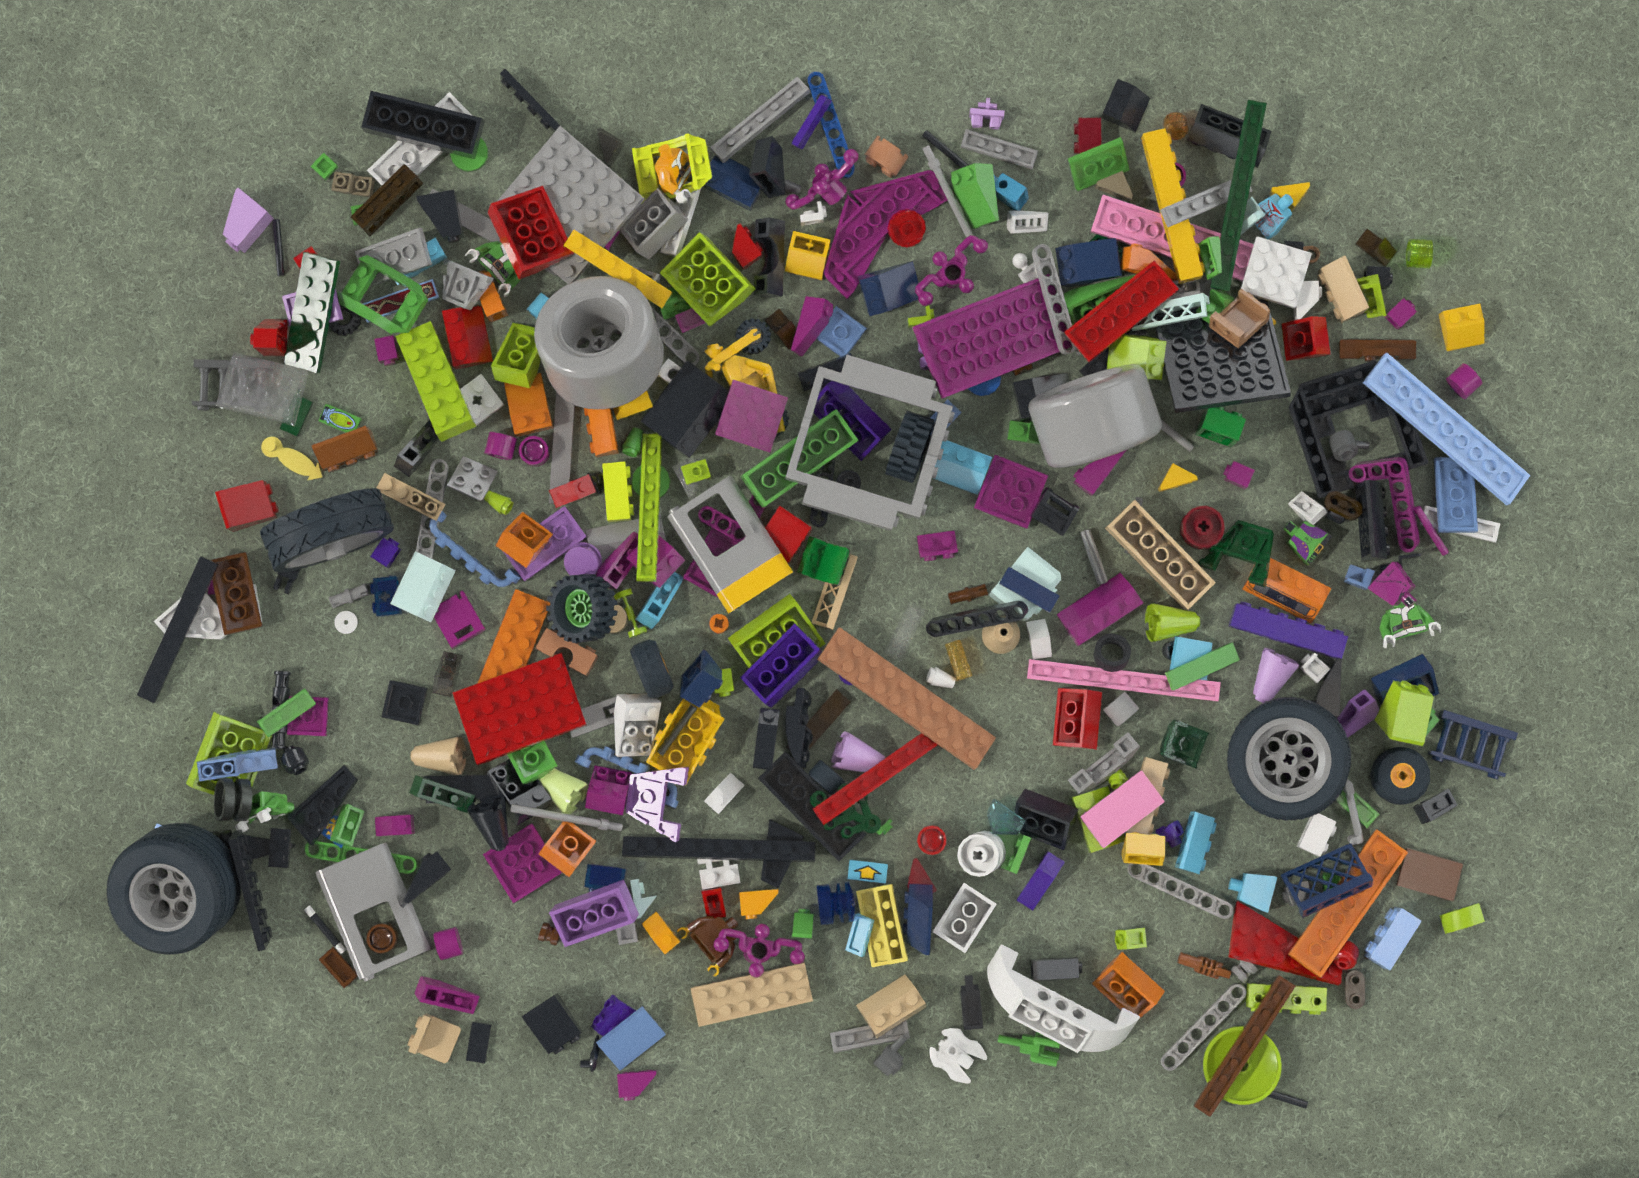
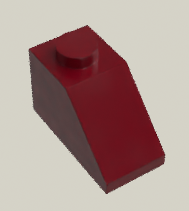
[907,857,937,893]

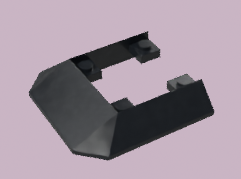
[1288,360,1428,499]

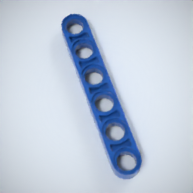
[808,72,855,179]

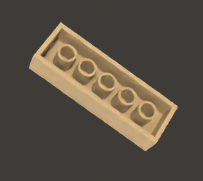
[1105,500,1216,610]
[690,962,813,1027]

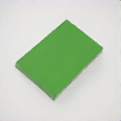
[1068,137,1130,191]

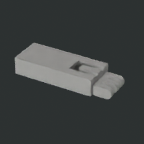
[570,696,617,738]

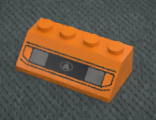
[1242,558,1331,624]

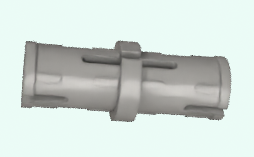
[329,583,369,609]

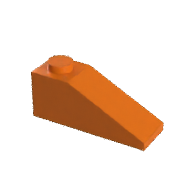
[1121,244,1177,281]

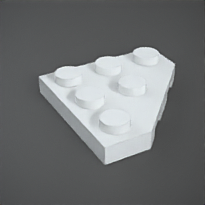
[154,592,227,640]

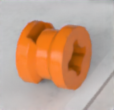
[710,614,729,634]

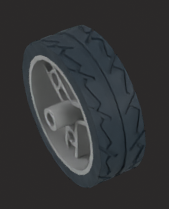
[260,488,394,572]

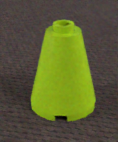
[1145,603,1200,642]

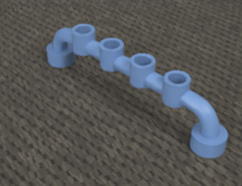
[429,511,521,587]
[575,746,679,809]

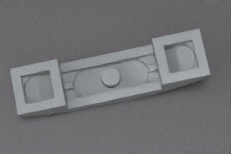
[1068,733,1140,795]

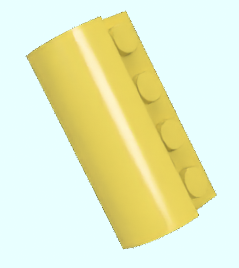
[856,884,908,967]

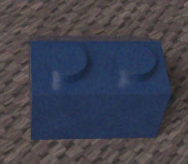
[680,649,723,708]

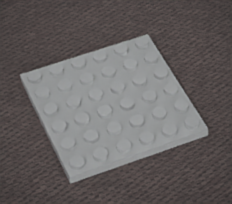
[487,126,645,284]

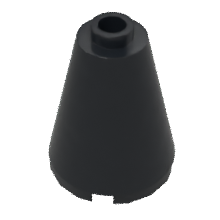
[467,795,509,851]

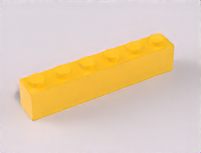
[564,230,673,309]

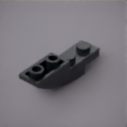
[786,688,813,768]

